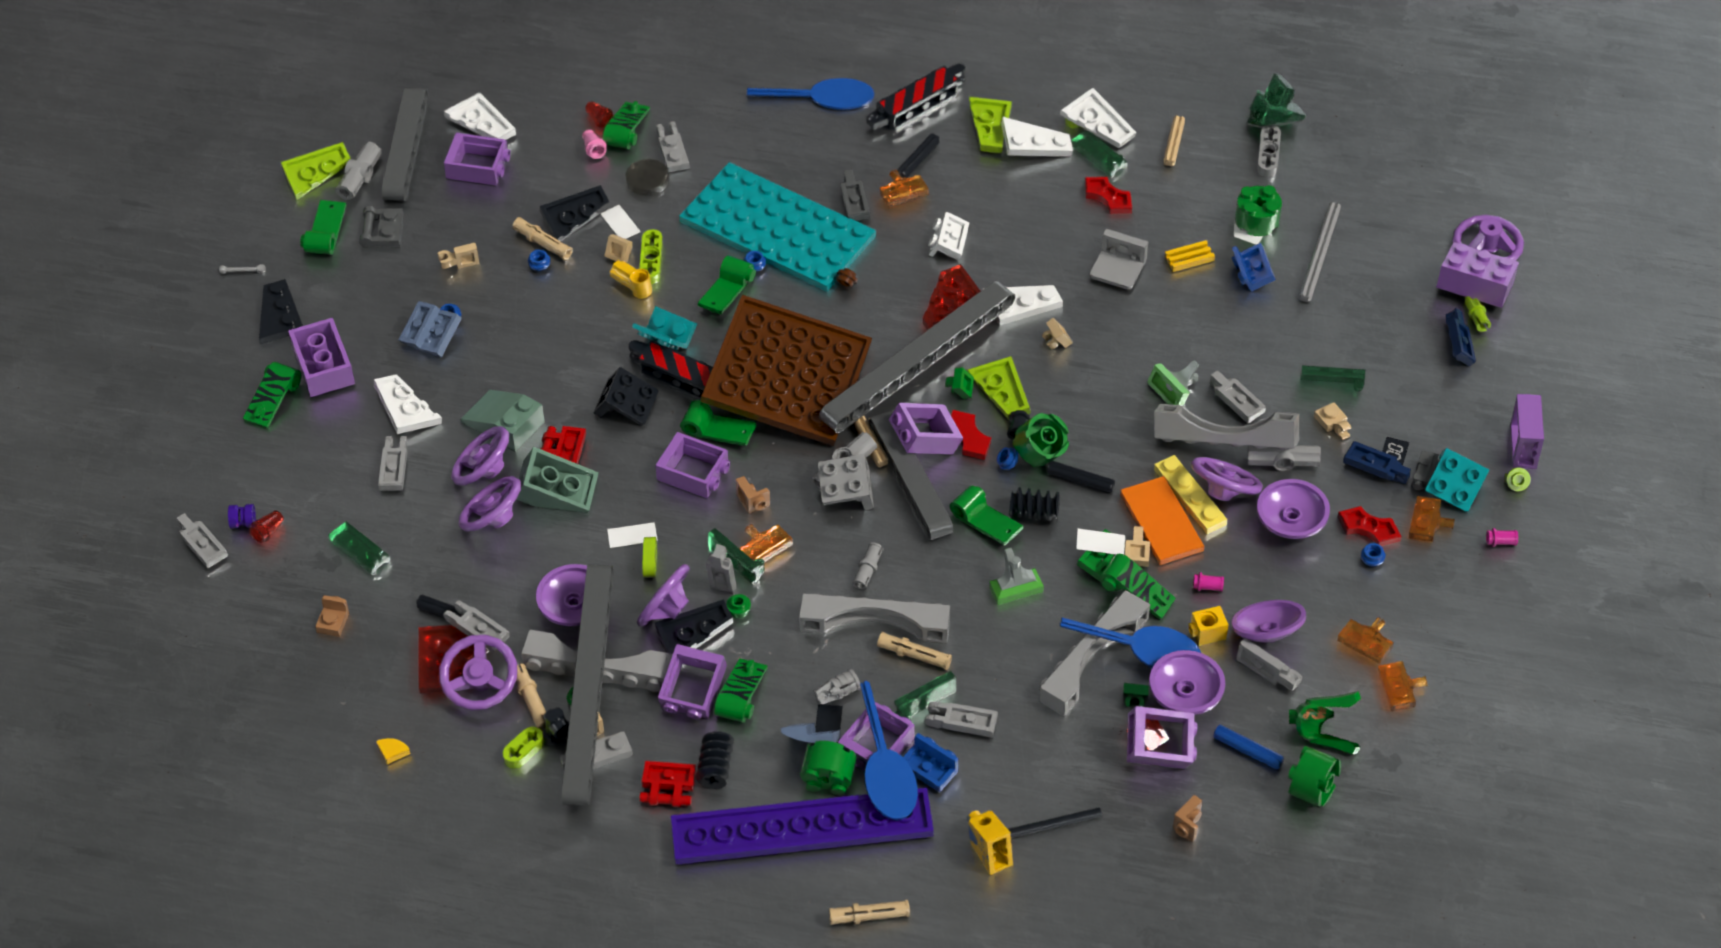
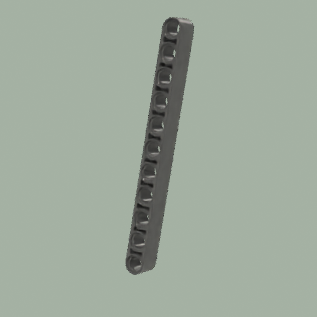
[819,281,1016,433]
[562,565,614,805]

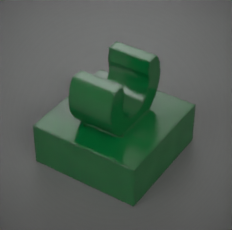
[1123,683,1149,707]

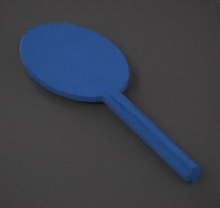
[747,78,874,110]
[1059,618,1201,668]
[860,681,918,820]

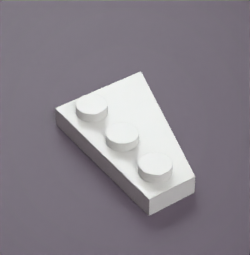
[1060,88,1136,148]
[444,93,516,140]
[1001,117,1073,157]
[982,285,1063,326]
[374,375,442,434]

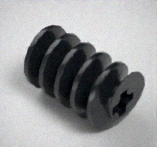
[1009,487,1060,521]
[696,731,734,789]

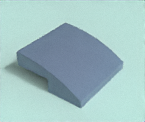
[398,301,462,357]
[781,723,841,743]

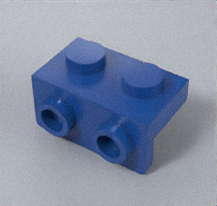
[1231,243,1276,292]
[903,733,958,793]

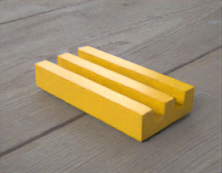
[1164,240,1215,272]

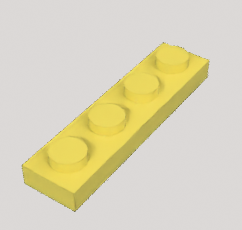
[1154,455,1227,535]

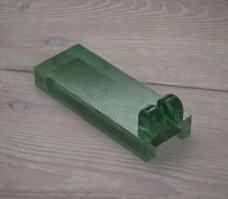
[1071,130,1127,177]
[1300,365,1365,392]
[328,521,391,575]
[708,528,765,585]
[894,671,956,721]

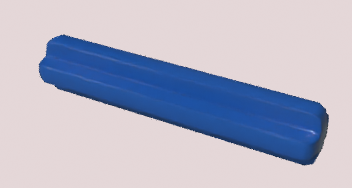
[1213,725,1284,770]

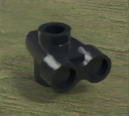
[543,707,569,745]

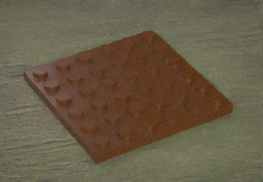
[700,295,872,446]

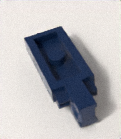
[1445,308,1476,366]
[1343,441,1411,484]

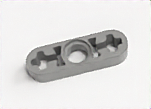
[1257,125,1281,178]

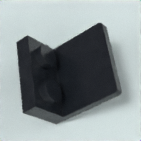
[593,367,659,426]

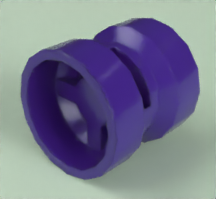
[228,504,256,529]

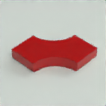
[1085,177,1132,214]
[951,410,992,460]
[1337,506,1402,546]

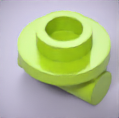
[1504,467,1531,491]

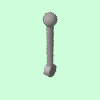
[218,264,266,274]

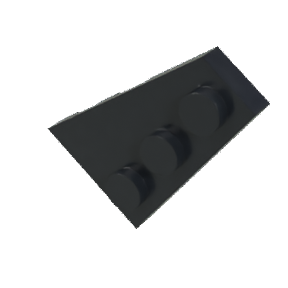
[540,185,610,242]
[259,279,303,345]
[655,599,733,654]

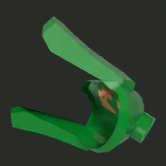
[1289,691,1361,754]

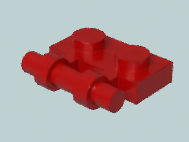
[540,426,587,464]
[640,761,696,808]

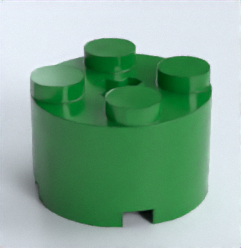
[1235,185,1282,236]
[1013,413,1069,467]
[800,741,856,796]
[1288,746,1341,807]

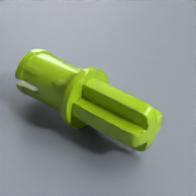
[1465,296,1491,332]

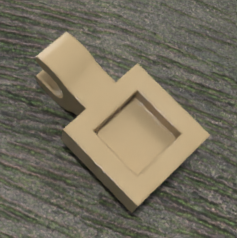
[438,242,480,269]
[1314,402,1351,440]
[1125,526,1150,567]

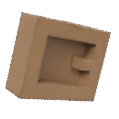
[736,476,770,514]
[315,595,349,637]
[1173,795,1202,842]

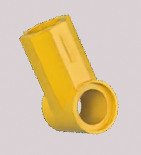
[610,260,652,299]

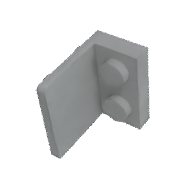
[818,454,874,510]

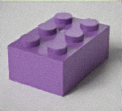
[1436,242,1519,308]
[288,318,355,397]

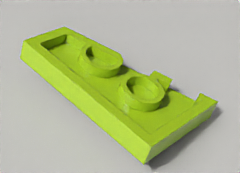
[969,97,1012,153]
[281,142,350,201]
[967,356,1031,420]

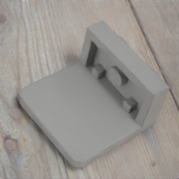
[1090,229,1148,290]

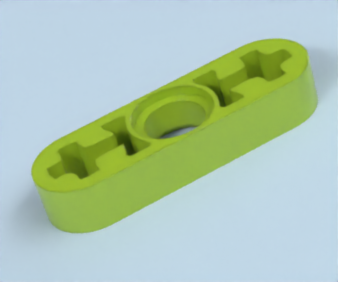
[639,229,663,285]

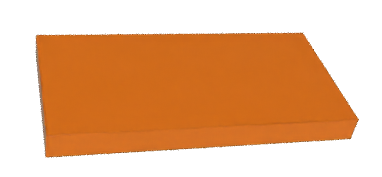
[1120,476,1204,565]

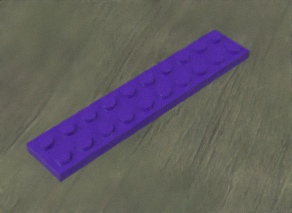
[671,788,934,865]

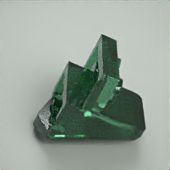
[1247,73,1306,128]

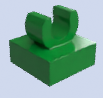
[945,367,974,399]

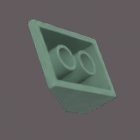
[460,390,545,452]
[517,446,599,513]

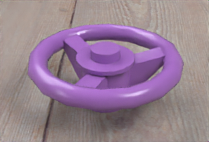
[1452,215,1524,261]
[451,426,510,486]
[1191,457,1263,501]
[458,476,521,532]
[636,564,690,627]
[439,634,517,710]

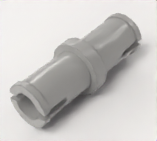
[852,542,883,590]

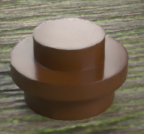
[836,268,858,288]

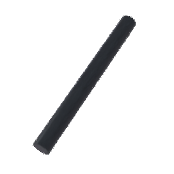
[1008,807,1102,839]

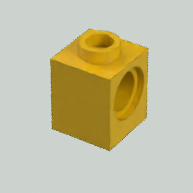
[1188,606,1228,646]

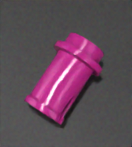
[1486,528,1518,547]
[1193,572,1224,592]

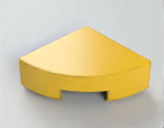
[376,738,411,764]

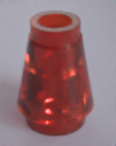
[585,101,614,128]
[249,510,284,543]

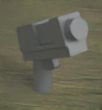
[1411,451,1440,491]

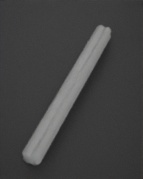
[1299,202,1341,302]

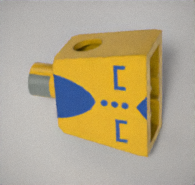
[967,811,1013,875]

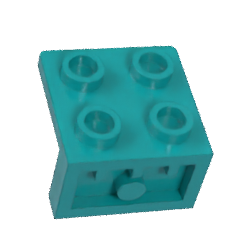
[632,306,697,350]
[1425,448,1489,512]

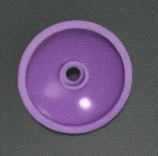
[1257,479,1330,539]
[536,564,587,626]
[1232,600,1306,643]
[1149,650,1225,715]

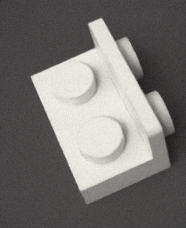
[928,212,969,260]

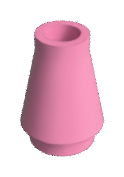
[582,130,607,159]

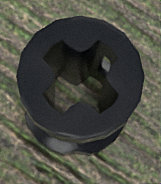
[1007,410,1030,440]

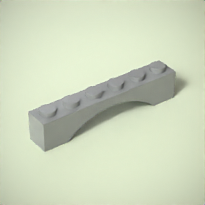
[1154,404,1299,451]
[1039,590,1150,716]
[799,593,950,644]
[521,630,673,692]

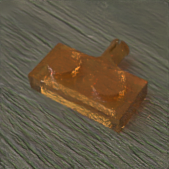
[880,170,929,208]
[1409,496,1455,542]
[740,524,793,569]
[1337,617,1394,664]
[1378,661,1428,712]

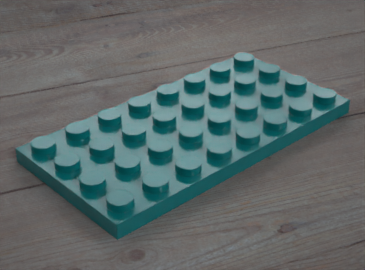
[679,162,876,292]

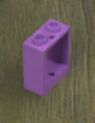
[444,133,511,186]
[1510,394,1544,469]
[889,403,963,454]
[655,432,730,499]
[658,644,727,720]
[838,702,915,772]
[1127,706,1197,769]

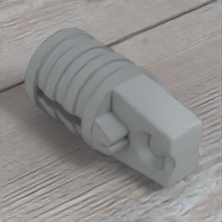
[814,669,861,705]

